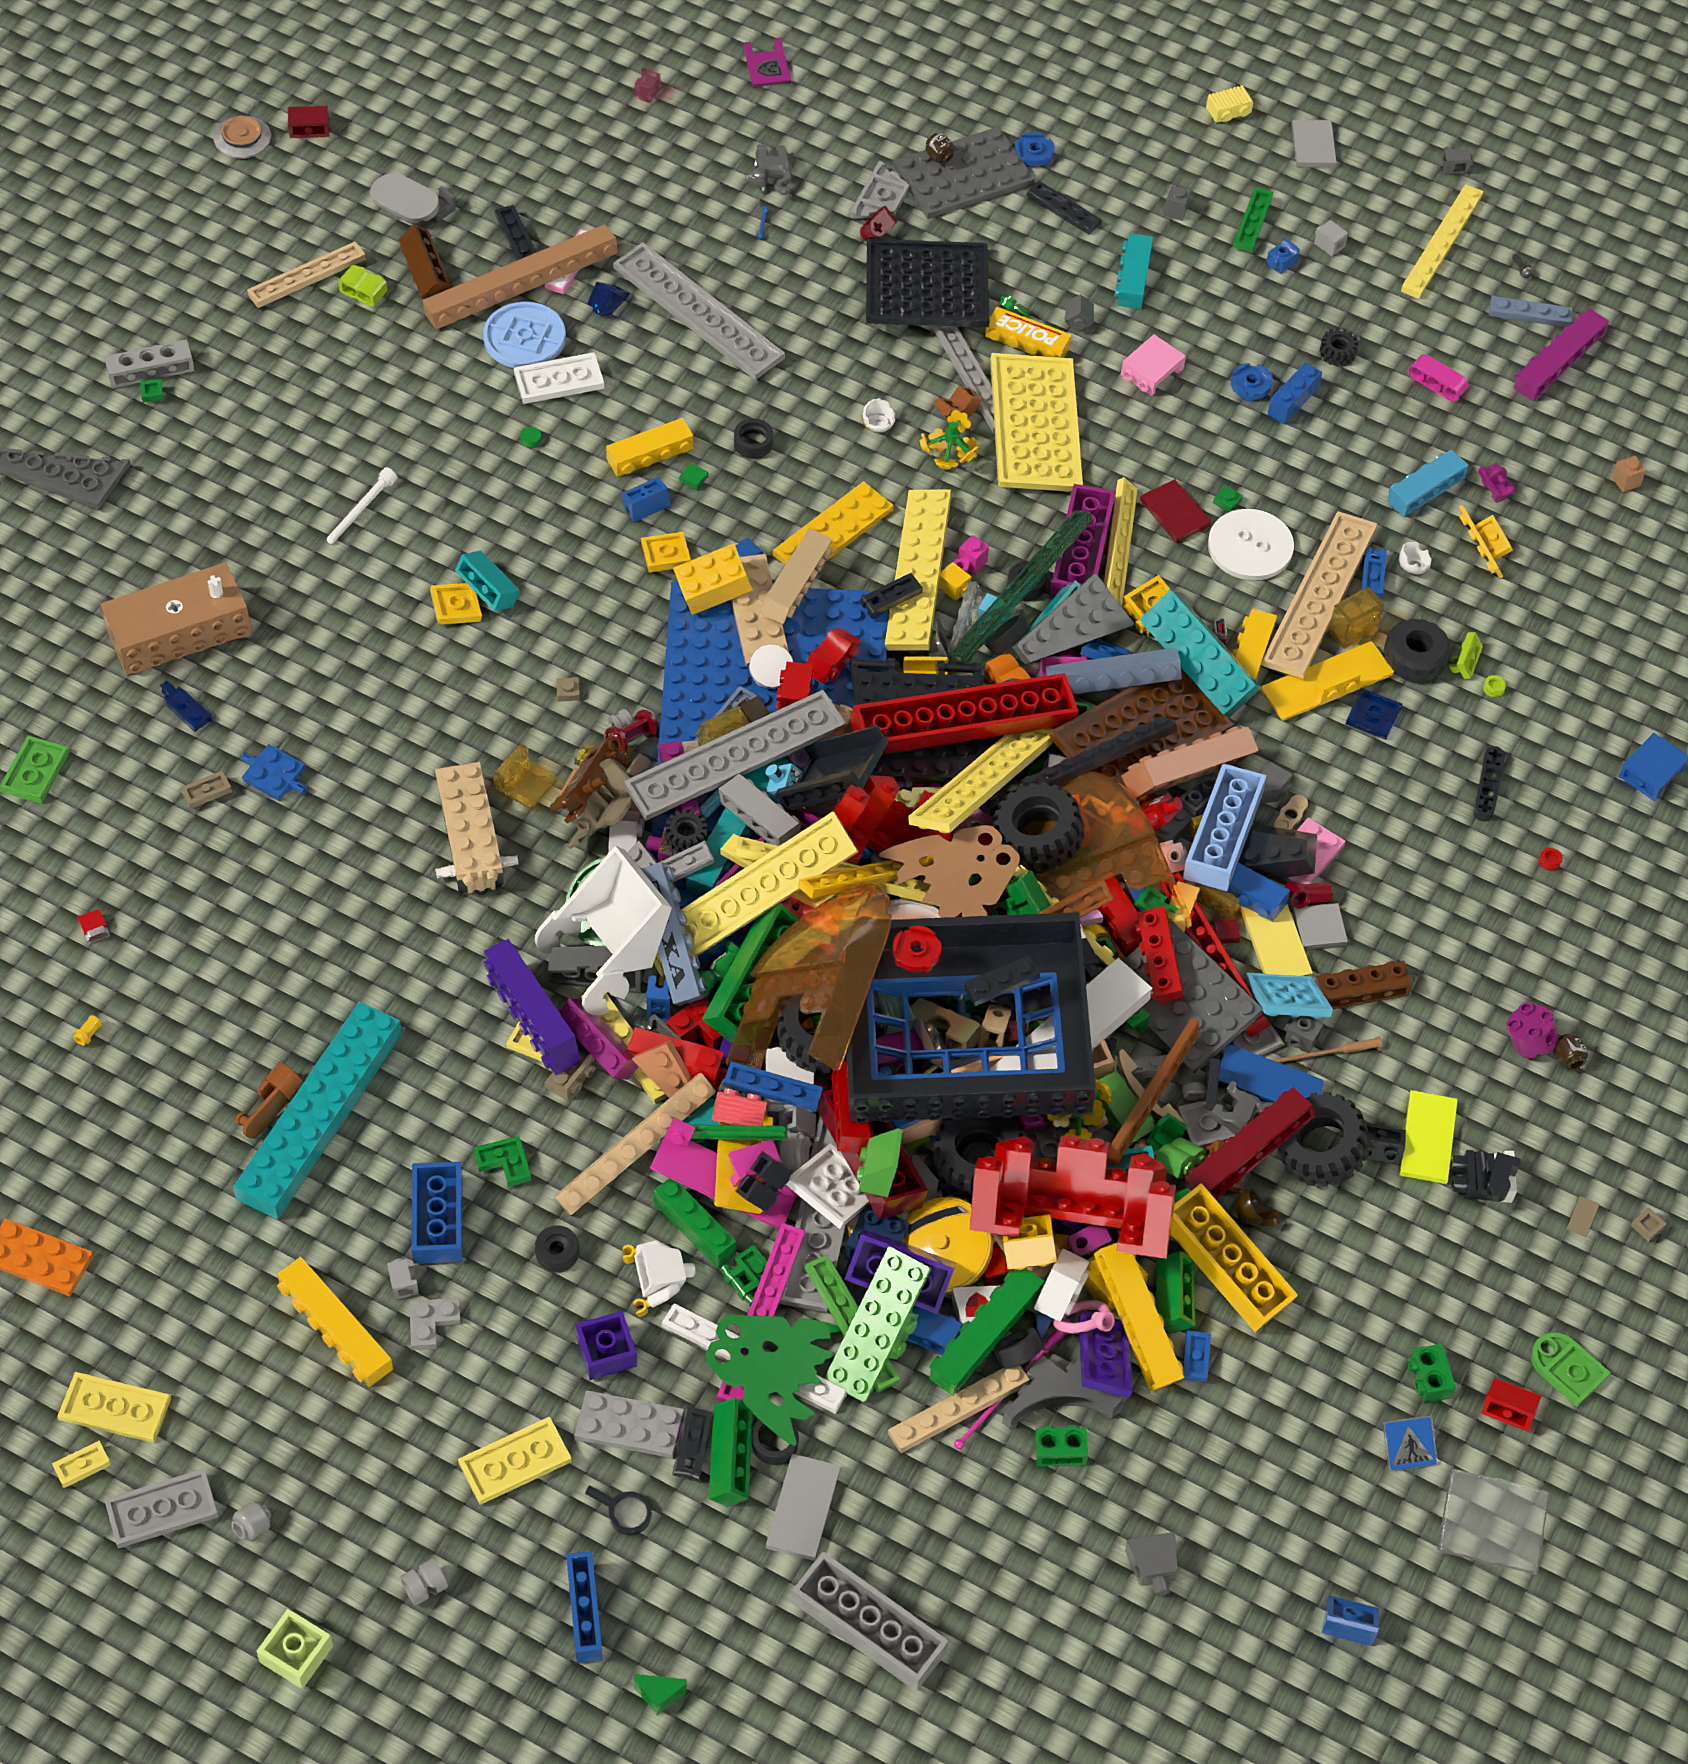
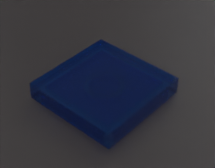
[1345,688,1403,740]

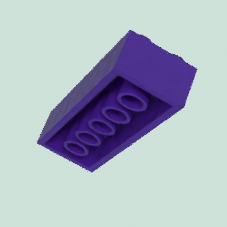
[483,938,580,1076]

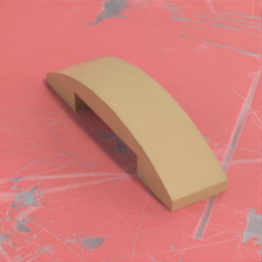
[1117,1049,1184,1123]

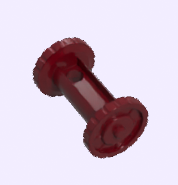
[604,709,659,753]

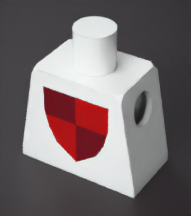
[951,1286,1000,1326]

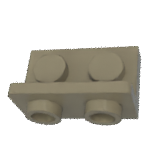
[544,1052,596,1101]

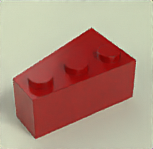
[1089,872,1143,957]

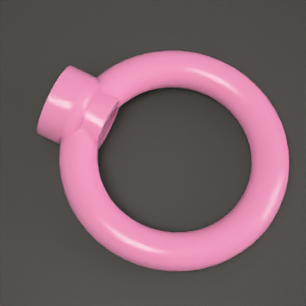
[1053,1300,1114,1333]

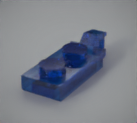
[160,681,212,732]

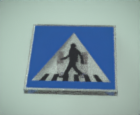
[1382,1415,1438,1472]

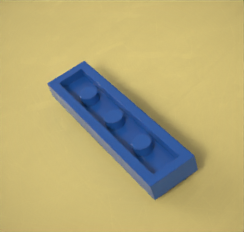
[724,1061,823,1112]

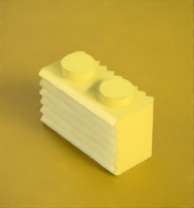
[1206,85,1253,123]

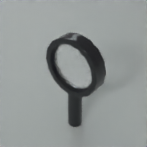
[585,1485,652,1535]

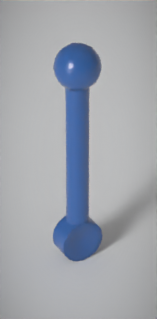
[756,206,768,239]

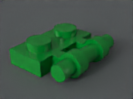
[720,1245,768,1306]

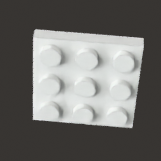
[786,1143,870,1229]

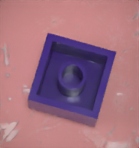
[575,1311,637,1380]

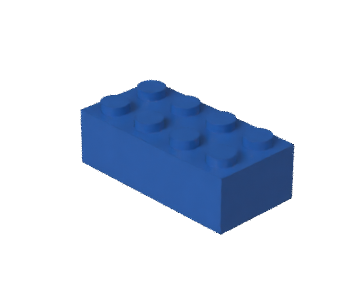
[412,1162,463,1264]

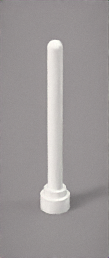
[327,467,398,544]

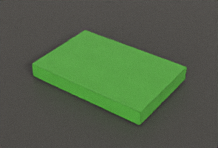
[0,735,70,804]

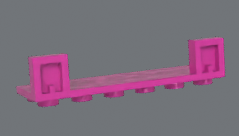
[650,1118,798,1230]

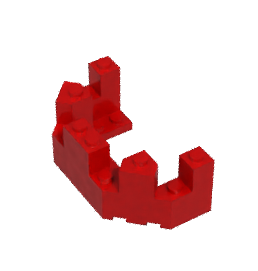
[832,775,1006,916]
[970,1135,1176,1259]

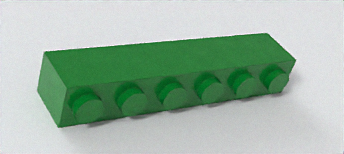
[929,1268,1045,1396]

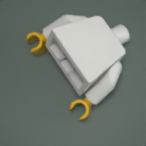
[622,1240,695,1317]

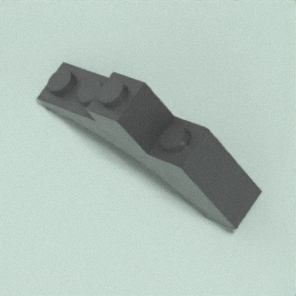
[1002,1355,1127,1429]

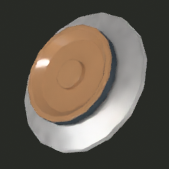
[213,116,271,159]

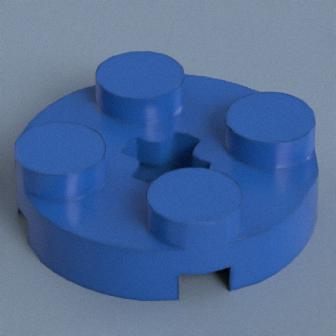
[1015,132,1055,166]
[1230,363,1272,402]

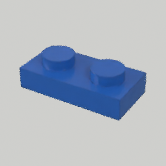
[1183,1331,1211,1383]

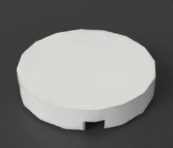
[749,645,793,689]

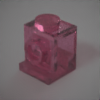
[634,68,661,103]

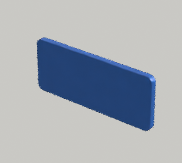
[1218,1045,1324,1103]

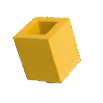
[938,562,971,601]

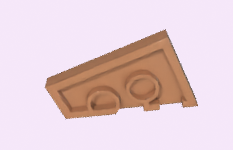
[631,1040,706,1106]

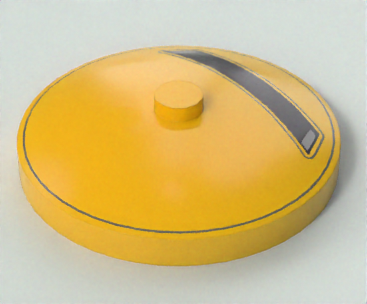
[902,1197,993,1294]

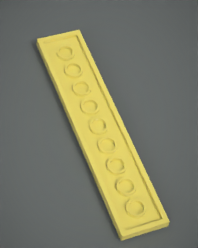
[885,490,952,650]
[908,728,1054,833]
[653,812,859,977]

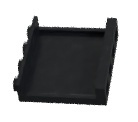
[775,725,888,812]

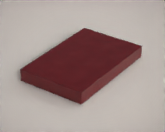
[1140,479,1211,543]

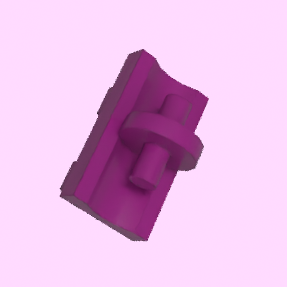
[1478,462,1515,503]

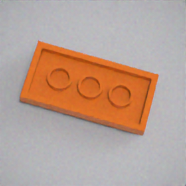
[0,1218,94,1297]

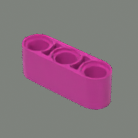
[1408,354,1469,402]

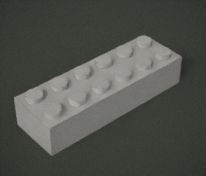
[791,1552,949,1692]

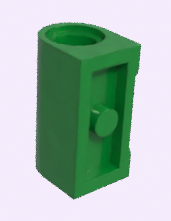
[989,870,1051,916]

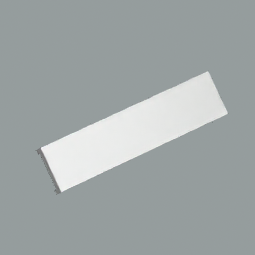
[990,958,1152,1071]

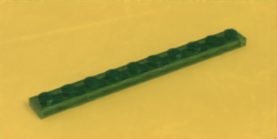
[947,510,1093,664]

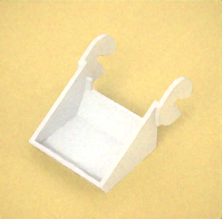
[534,846,672,1015]

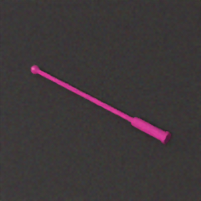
[954,1318,1071,1449]

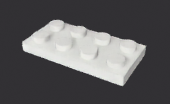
[514,352,604,404]

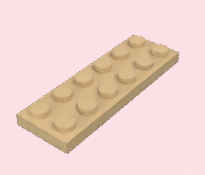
[731,554,789,668]

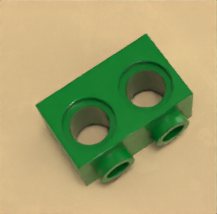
[1408,1344,1456,1403]
[1034,1425,1088,1467]

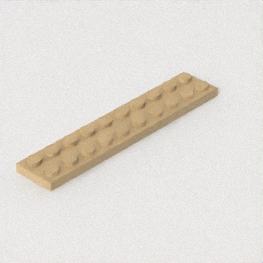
[1262,511,1378,679]

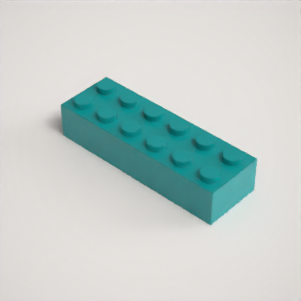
[1139,589,1262,717]

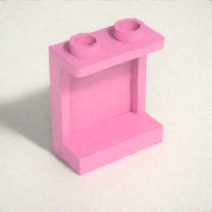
[1121,335,1186,396]

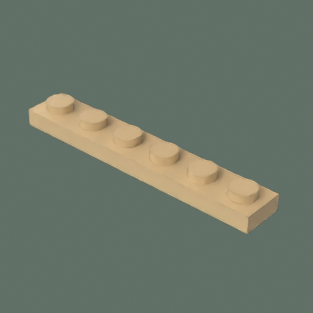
[247,242,366,308]
[888,1365,1030,1453]

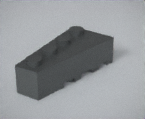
[548,946,645,994]

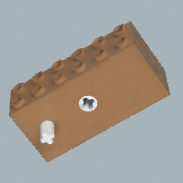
[100,562,252,676]

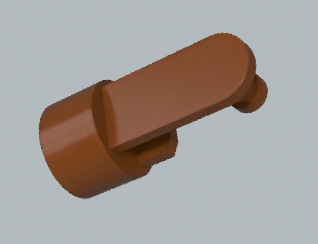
[235,1062,304,1139]

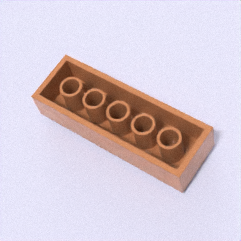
[1122,726,1259,800]

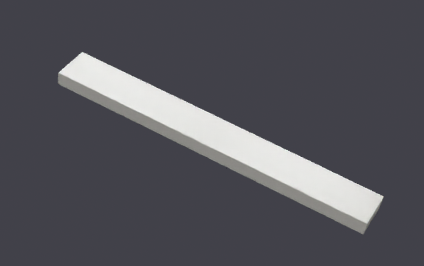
[662,1303,848,1414]

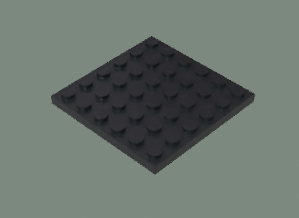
[866,239,990,328]

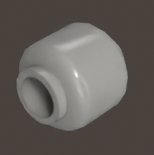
[231,1502,271,1541]

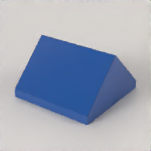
[1321,1595,1379,1646]

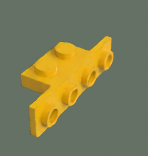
[1459,505,1513,579]

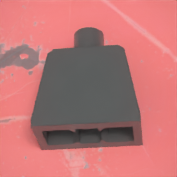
[1125,1532,1178,1596]

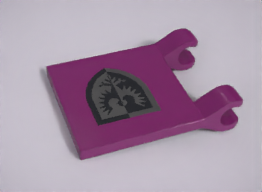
[743,38,791,87]

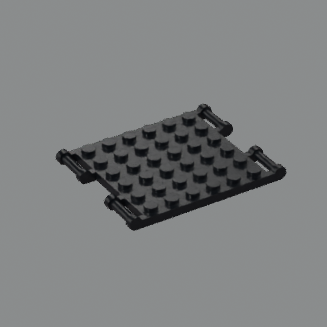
[849,657,993,792]

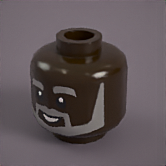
[925,133,955,163]
[1553,1034,1588,1070]

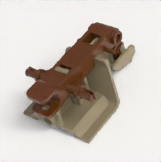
[550,737,651,849]

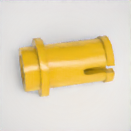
[73,1015,102,1046]

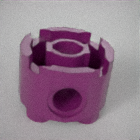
[1507,1002,1558,1058]

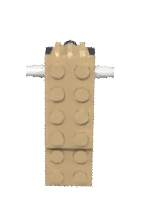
[435,762,519,895]

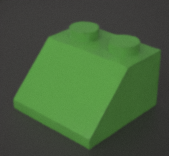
[856,1129,903,1197]

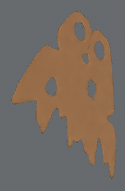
[879,825,1020,918]

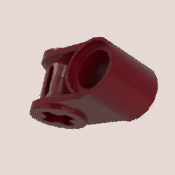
[860,205,898,241]

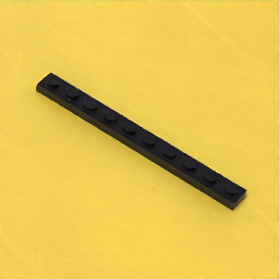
[979,716,1177,817]

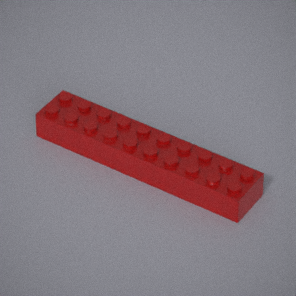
[849,673,1078,754]

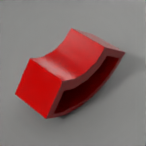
[806,627,861,684]

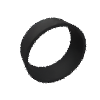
[984,614,1029,655]

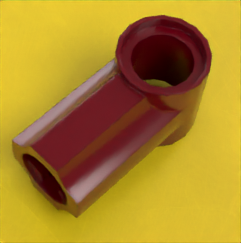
[1284,881,1333,909]

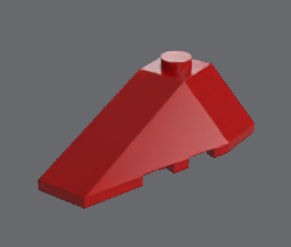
[627,1027,724,1102]

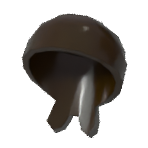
[1236,1188,1280,1226]

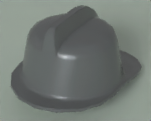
[923,619,952,663]

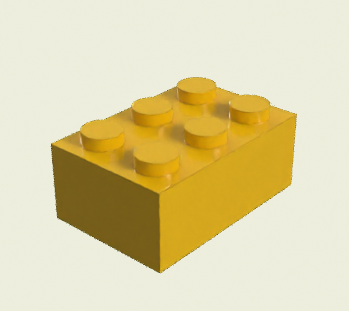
[673,543,753,615]

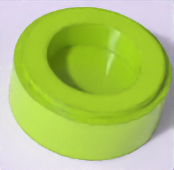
[1483,675,1506,697]

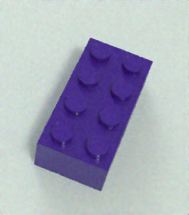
[845,1228,956,1314]

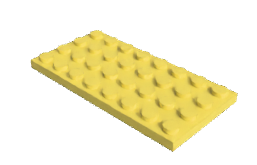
[990,353,1083,492]

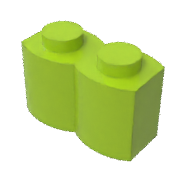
[338,265,387,307]

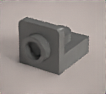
[433,186,456,222]

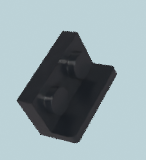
[1366,1123,1406,1165]

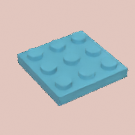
[1244,973,1333,1019]

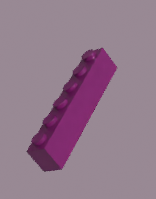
[1513,308,1609,401]

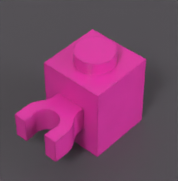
[953,535,989,575]

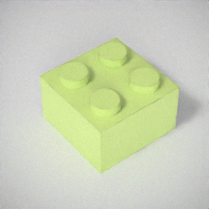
[256,1609,333,1689]

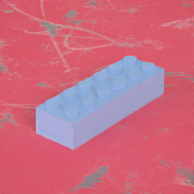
[1183,763,1266,891]

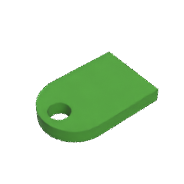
[1531,1333,1611,1407]

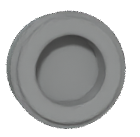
[1182,1083,1206,1101]

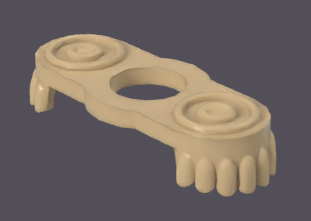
[1272,795,1308,830]

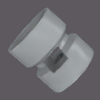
[400,1558,448,1606]

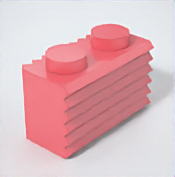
[711,1088,767,1125]

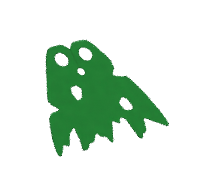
[705,1315,841,1446]

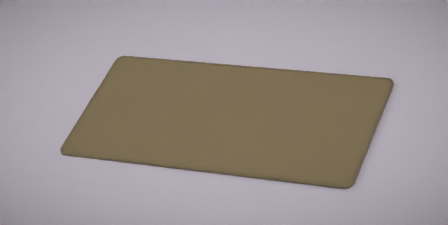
[1567,1196,1599,1237]

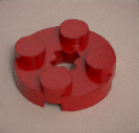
[893,926,941,973]

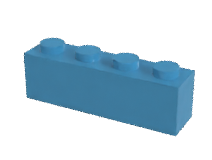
[1387,449,1469,517]

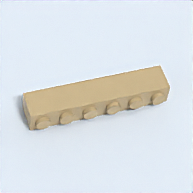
[760,528,833,624]

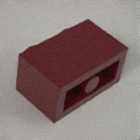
[288,106,329,138]

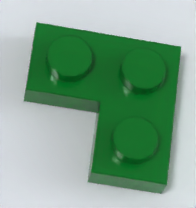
[473,1136,532,1187]

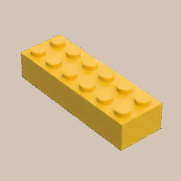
[1171,1183,1298,1332]

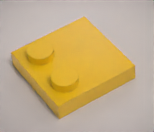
[641,532,691,573]
[430,583,482,625]

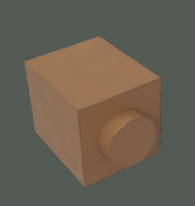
[1612,456,1646,493]

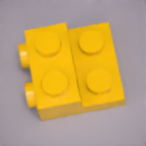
[1122,575,1170,636]

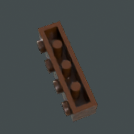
[399,224,452,299]
[1315,961,1413,1009]

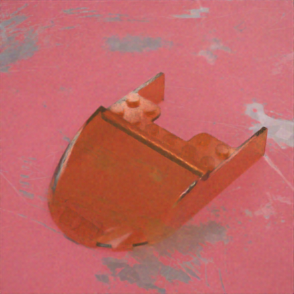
[1021,771,1192,929]
[726,883,892,1071]

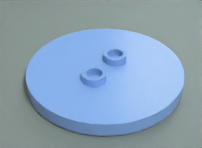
[483,302,566,368]

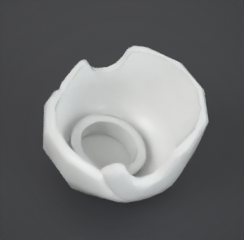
[1399,542,1432,574]

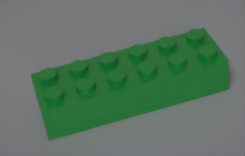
[702,902,812,1046]

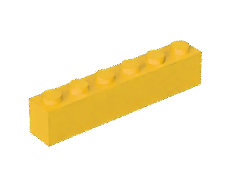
[1094,1243,1184,1392]
[277,1257,393,1387]

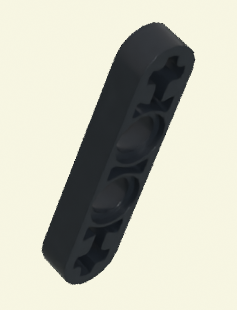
[1473,746,1505,822]

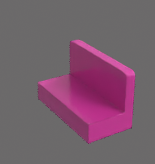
[728,1140,781,1187]

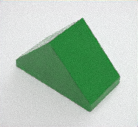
[634,1674,687,1716]

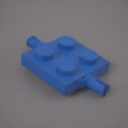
[241,744,308,802]

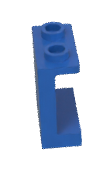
[1618,732,1688,802]

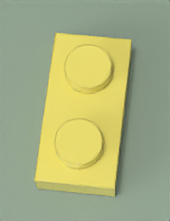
[52,1441,111,1488]

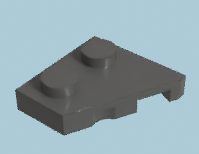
[913,1019,946,1068]

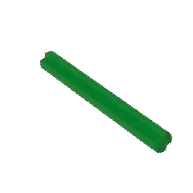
[689,1124,788,1140]

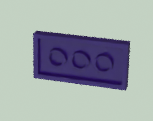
[1078,1310,1132,1398]

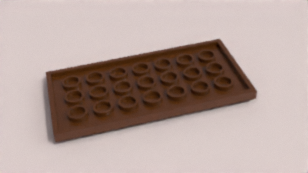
[1049,668,1234,802]

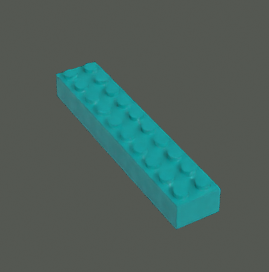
[233,1001,402,1220]

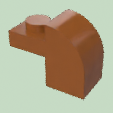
[934,386,983,419]

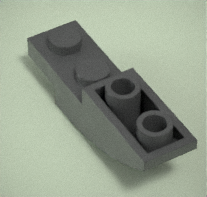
[1149,774,1216,843]

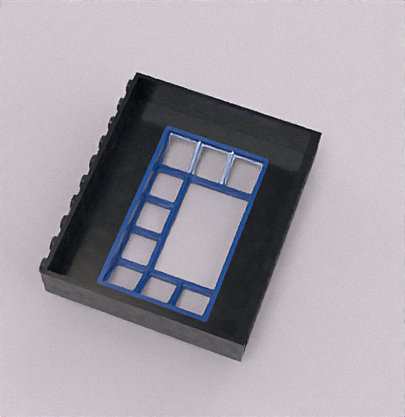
[840,912,1096,1124]

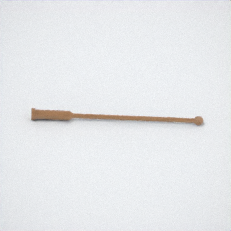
[1273,1036,1382,1063]

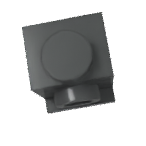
[1441,147,1473,175]

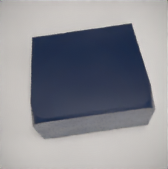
[1033,1314,1053,1342]

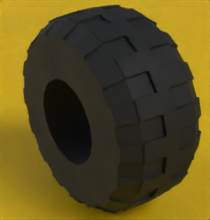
[1384,619,1451,682]

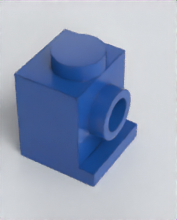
[1266,237,1300,274]

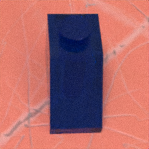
[587,282,630,316]

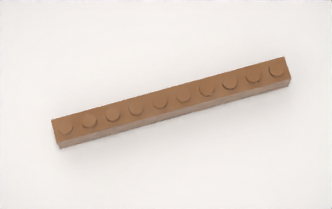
[423,224,618,329]

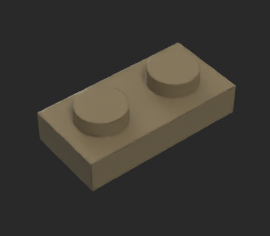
[180,771,232,809]

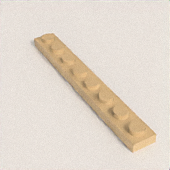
[554,1073,716,1215]

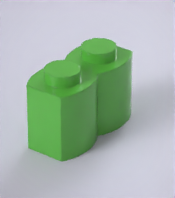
[1156,1137,1207,1179]

